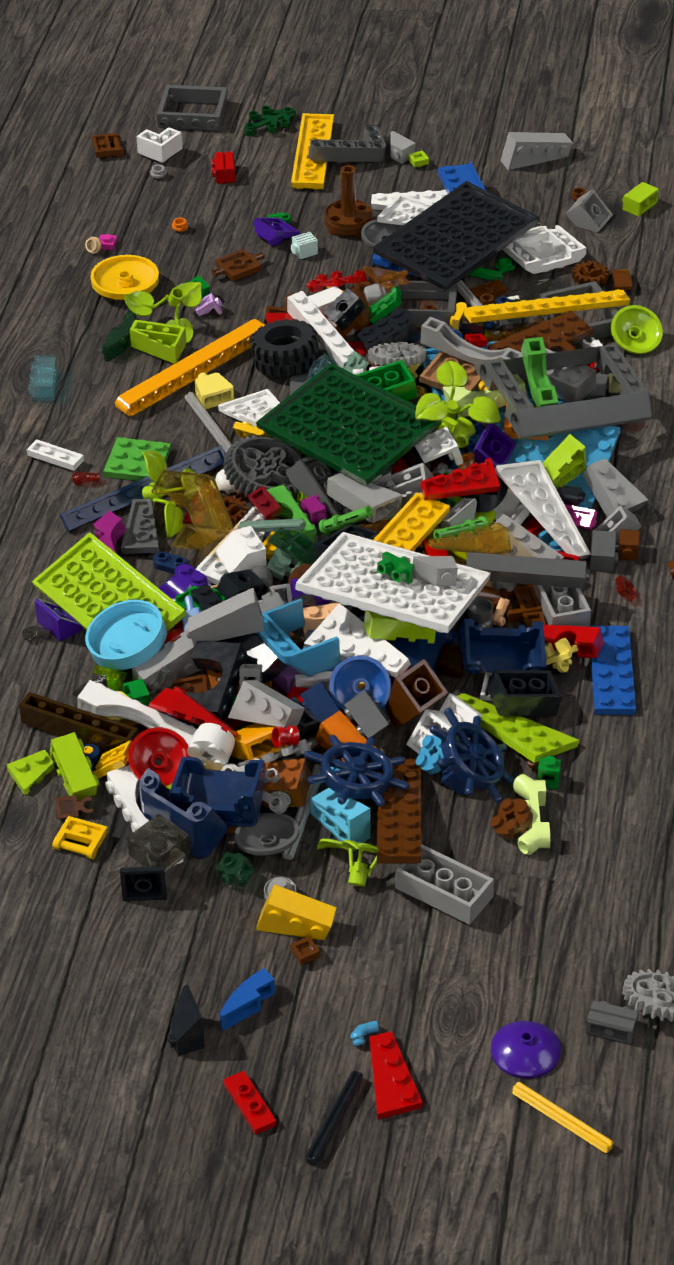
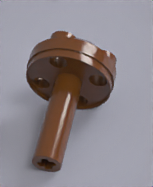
[325,165,373,237]

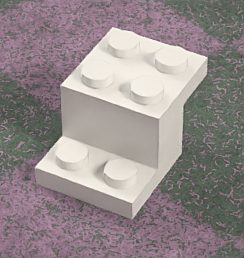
[406,693,483,754]

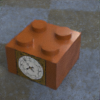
[262,758,312,808]

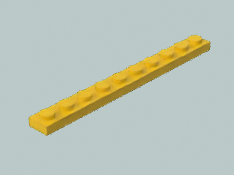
[464,290,630,323]

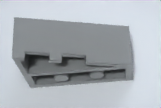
[582,458,648,518]
[372,463,436,508]
[228,680,305,728]

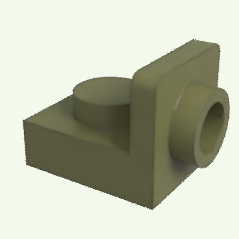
[607,373,622,396]

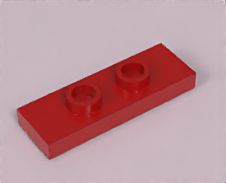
[223,1071,277,1135]

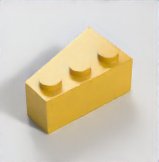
[256,884,337,940]

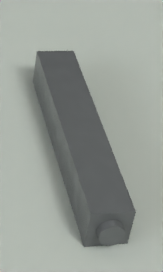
[466,552,590,589]

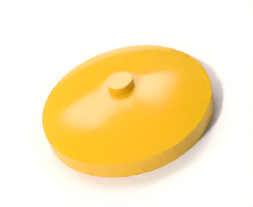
[91,255,159,300]

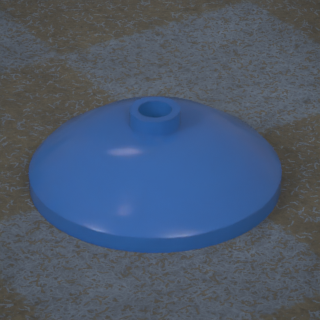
[329,655,391,714]

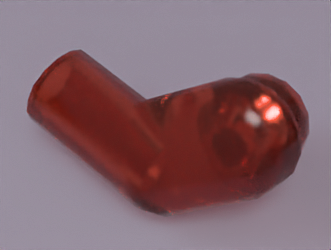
[71,472,100,485]

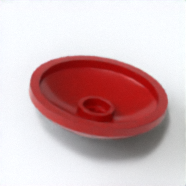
[128,727,190,786]

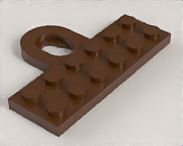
[488,311,593,352]

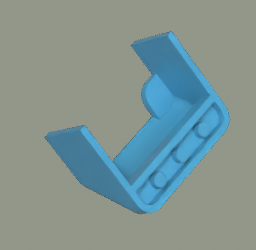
[256,599,341,677]

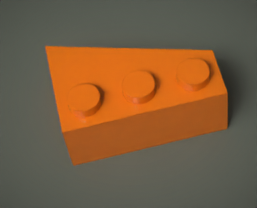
[315,711,376,764]

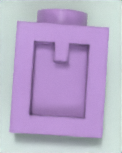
[195,293,223,317]

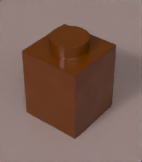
[618,529,639,560]

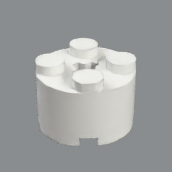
[187,723,235,771]

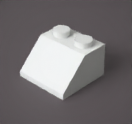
[216,526,266,573]

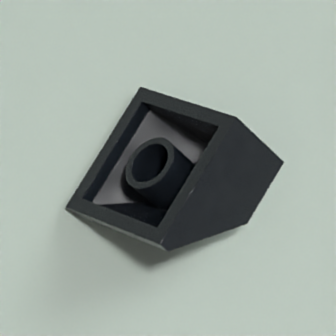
[120,866,167,901]
[167,985,205,1056]

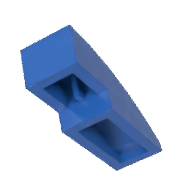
[220,968,275,1031]

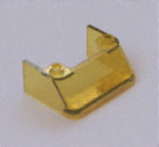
[151,470,233,549]

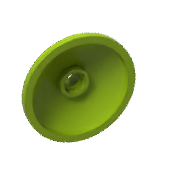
[611,305,663,354]

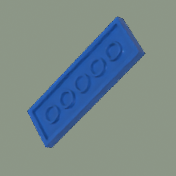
[589,625,636,715]

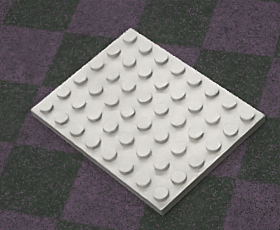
[295,532,490,633]

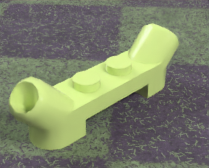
[513,774,550,855]

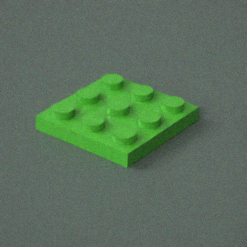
[103,437,171,481]

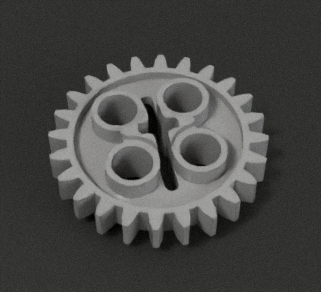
[368,342,426,367]
[622,969,674,1022]

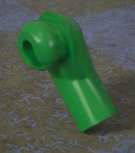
[267,212,291,224]

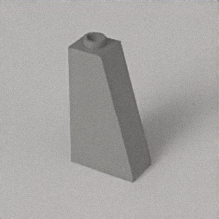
[327,473,402,523]
[185,588,265,646]

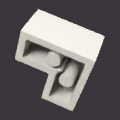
[137,127,182,163]

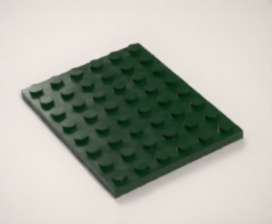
[256,363,442,486]

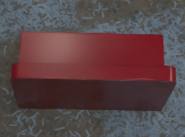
[247,485,283,520]

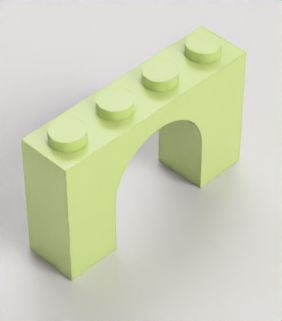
[443,374,527,418]

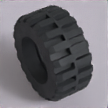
[250,319,320,378]

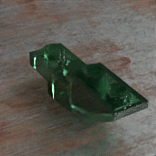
[102,309,138,362]
[269,527,316,565]

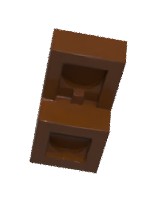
[611,269,633,290]

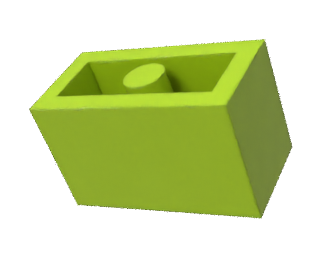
[622,182,659,217]

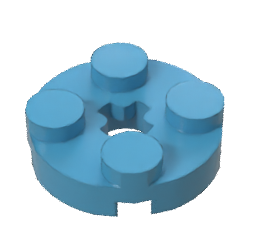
[416,735,444,774]

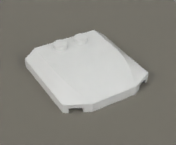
[502,225,586,274]

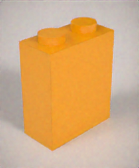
[231,723,288,761]

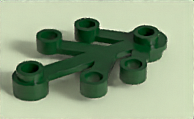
[244,105,296,136]

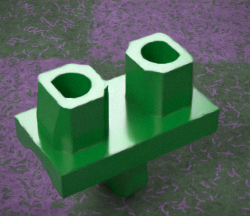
[377,551,414,585]

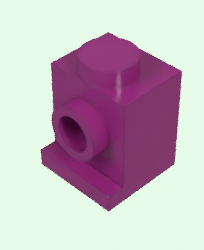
[301,494,327,526]

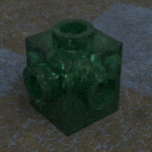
[216,852,255,887]

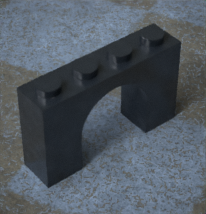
[185,641,248,722]

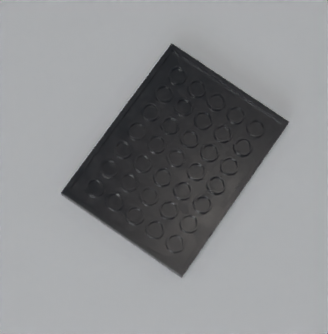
[373,181,540,291]

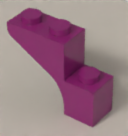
[93,510,126,555]

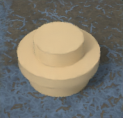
[85,237,101,254]

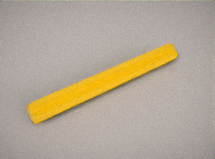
[512,1082,613,1153]

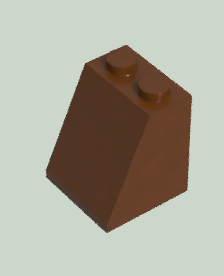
[386,659,448,728]

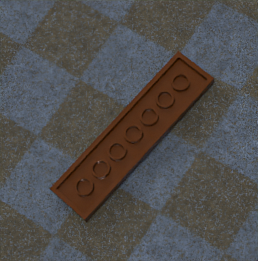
[377,759,421,864]

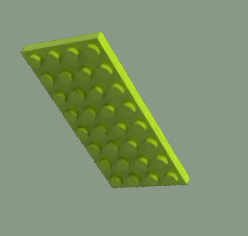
[32,532,187,632]

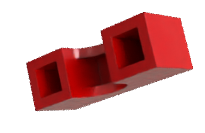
[543,625,604,658]

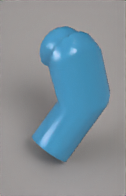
[350,1021,379,1046]

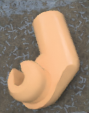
[493,597,510,627]

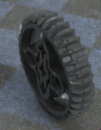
[223,435,304,499]

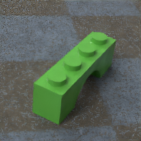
[521,337,558,408]
[267,485,317,549]

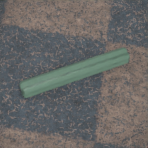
[238,518,306,532]

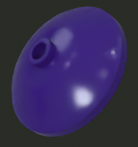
[491,1021,561,1079]

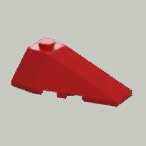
[148,687,238,737]

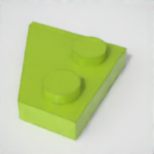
[7,750,54,795]

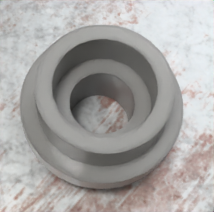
[150,165,166,179]

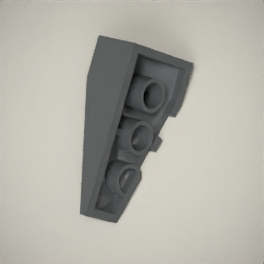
[285,456,349,521]

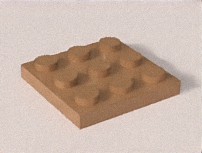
[419,351,482,391]

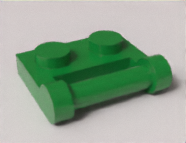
[369,286,402,324]

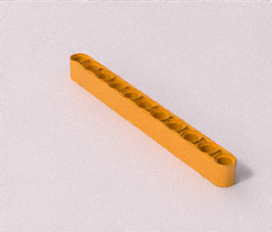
[115,319,265,416]

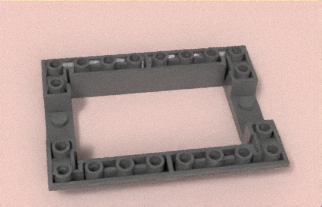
[474,344,652,440]

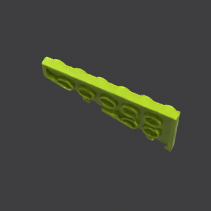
[457,693,579,763]

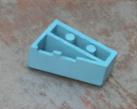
[310,788,371,843]

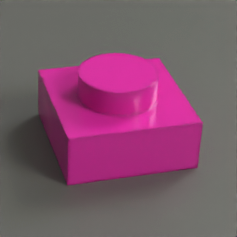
[99,234,117,250]

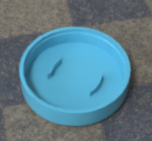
[85,600,167,670]

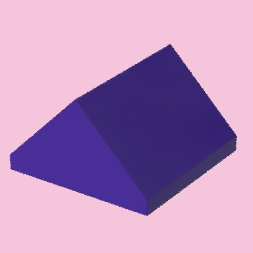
[474,423,516,468]
[35,598,84,642]

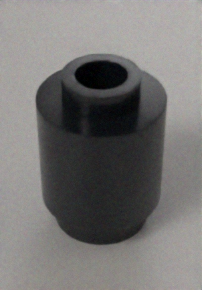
[557,486,585,506]

